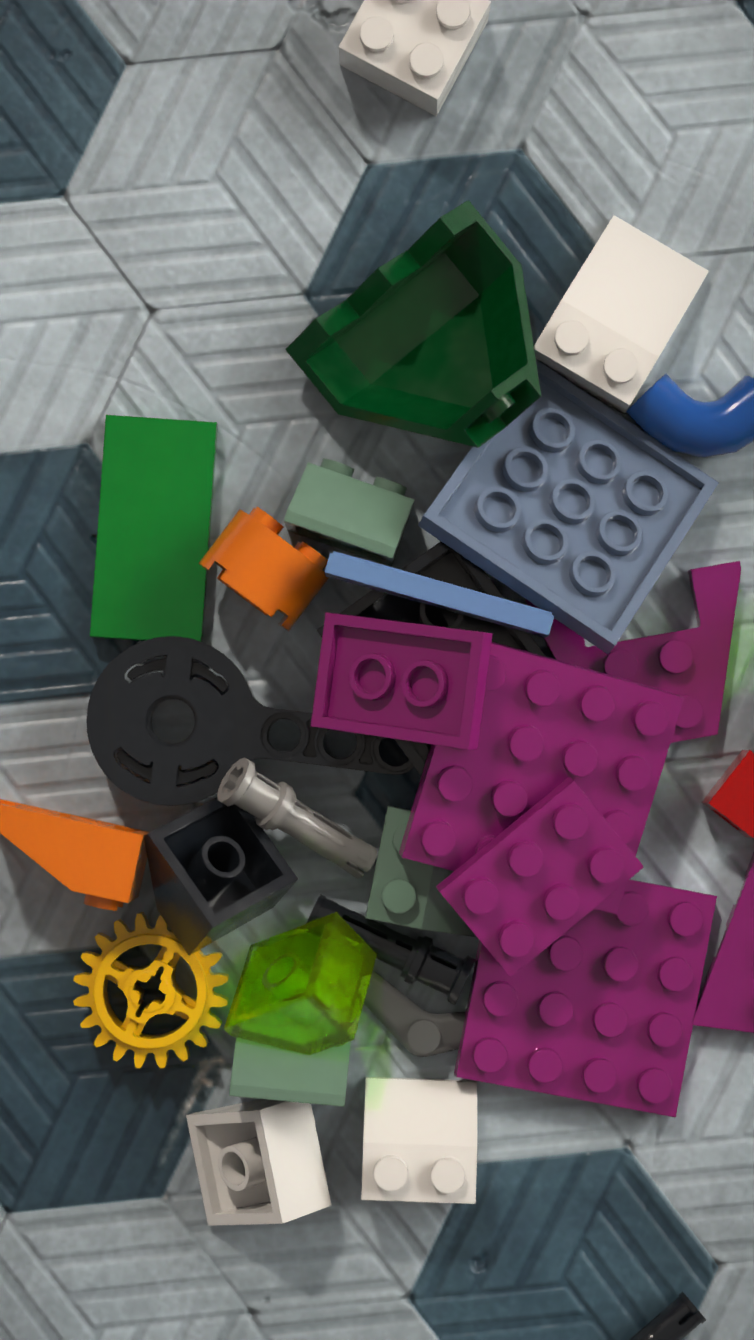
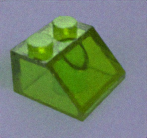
[224,912,377,1055]

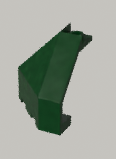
[285,200,541,448]

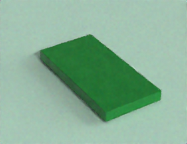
[90,415,218,642]

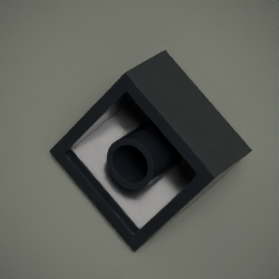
[144,797,298,955]

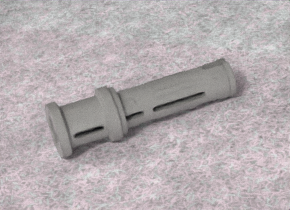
[217,757,377,879]

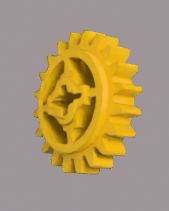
[73,912,230,1069]

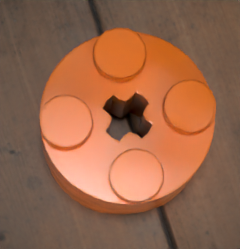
[198,506,329,631]

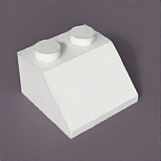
[361,1077,477,1204]
[186,1099,332,1226]

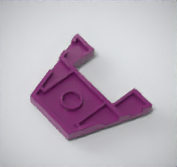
[525,561,741,743]

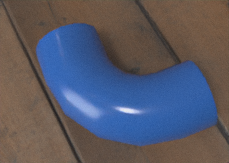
[627,374,754,458]

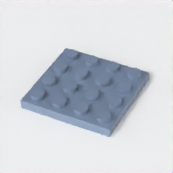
[418,359,719,654]

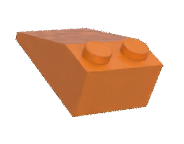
[0,799,150,911]

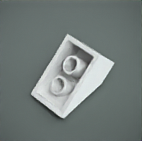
[534,216,709,415]

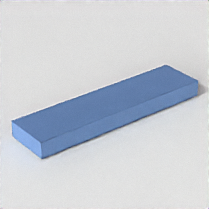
[325,551,554,638]

